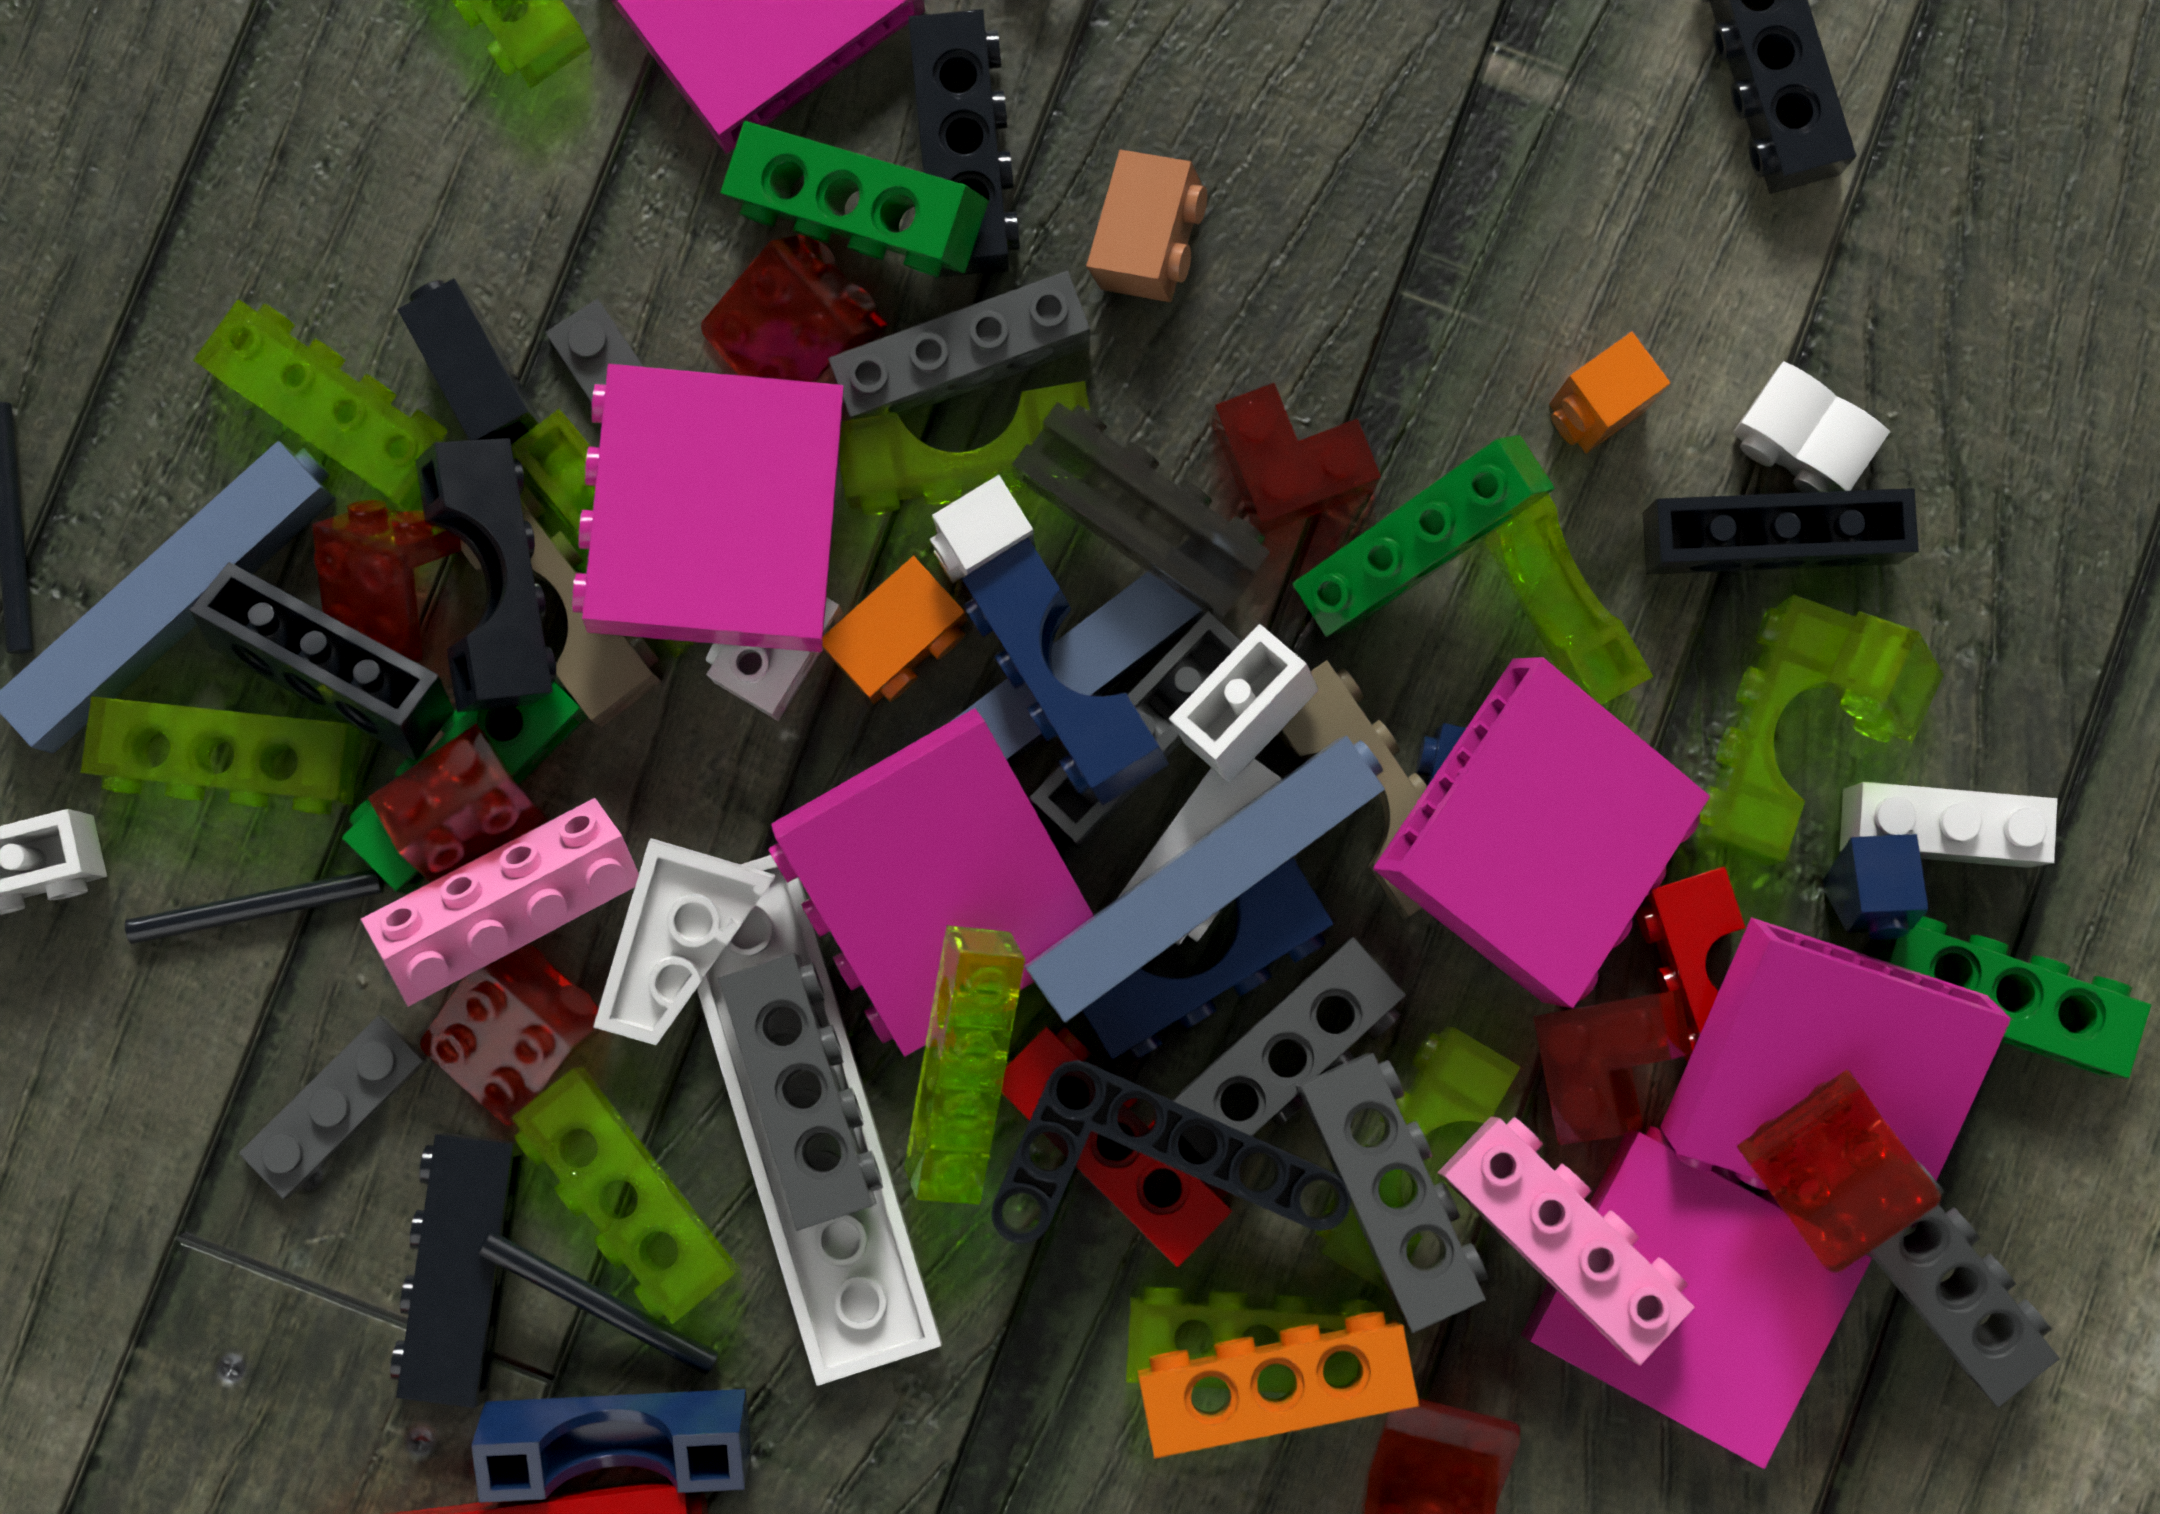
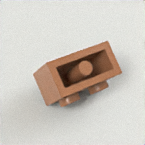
[1086,150,1207,302]

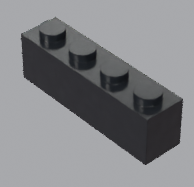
[390,1132,525,1408]

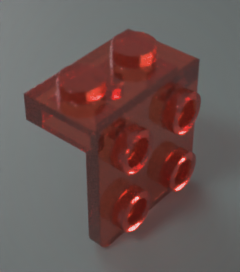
[701,234,888,383]
[312,500,461,663]
[368,724,551,883]
[420,944,601,1126]
[1736,1069,1941,1273]
[1361,1399,1521,1514]

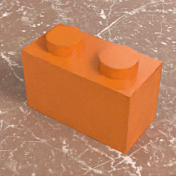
[1549,332,1671,454]
[822,555,967,705]

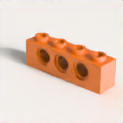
[1137,1311,1419,1458]

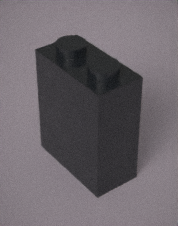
[397,278,551,458]

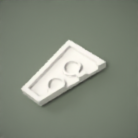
[593,838,775,1045]

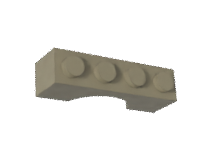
[446,483,662,728]
[1277,660,1427,919]

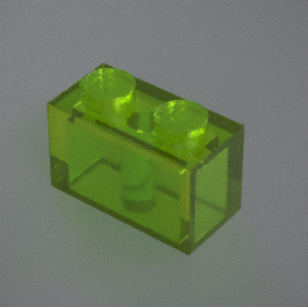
[1826,611,1944,743]

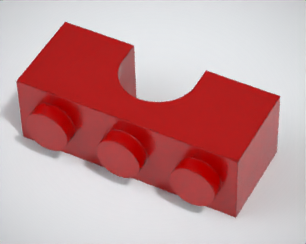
[1636,866,1746,1064]

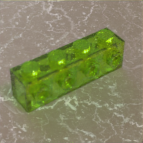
[193,299,448,514]

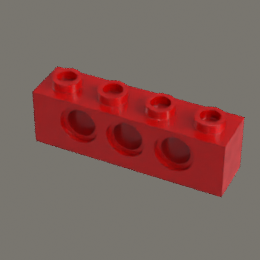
[991,1027,1232,1268]

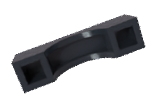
[415,438,556,713]

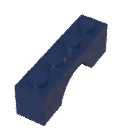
[962,537,1169,806]
[1082,858,1334,1064]
[471,1389,751,1502]

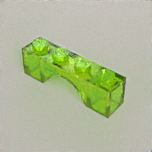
[839,381,1098,515]
[1483,494,1653,706]
[1698,595,1866,866]
[1314,1027,1520,1294]

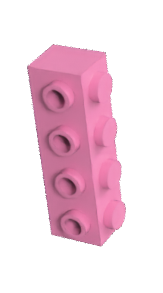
[361,798,639,1007]
[1437,1117,1695,1365]

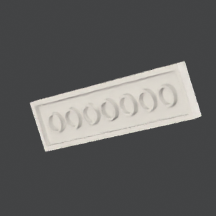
[697,855,943,1386]

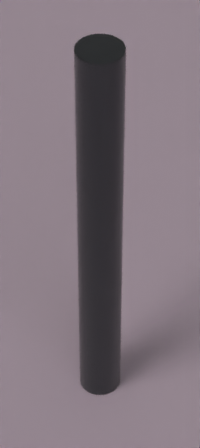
[0,402,33,654]
[125,869,384,944]
[477,1230,718,1375]

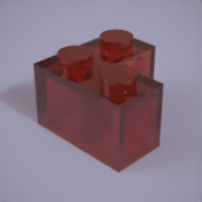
[1212,382,1381,536]
[1533,989,1692,1145]

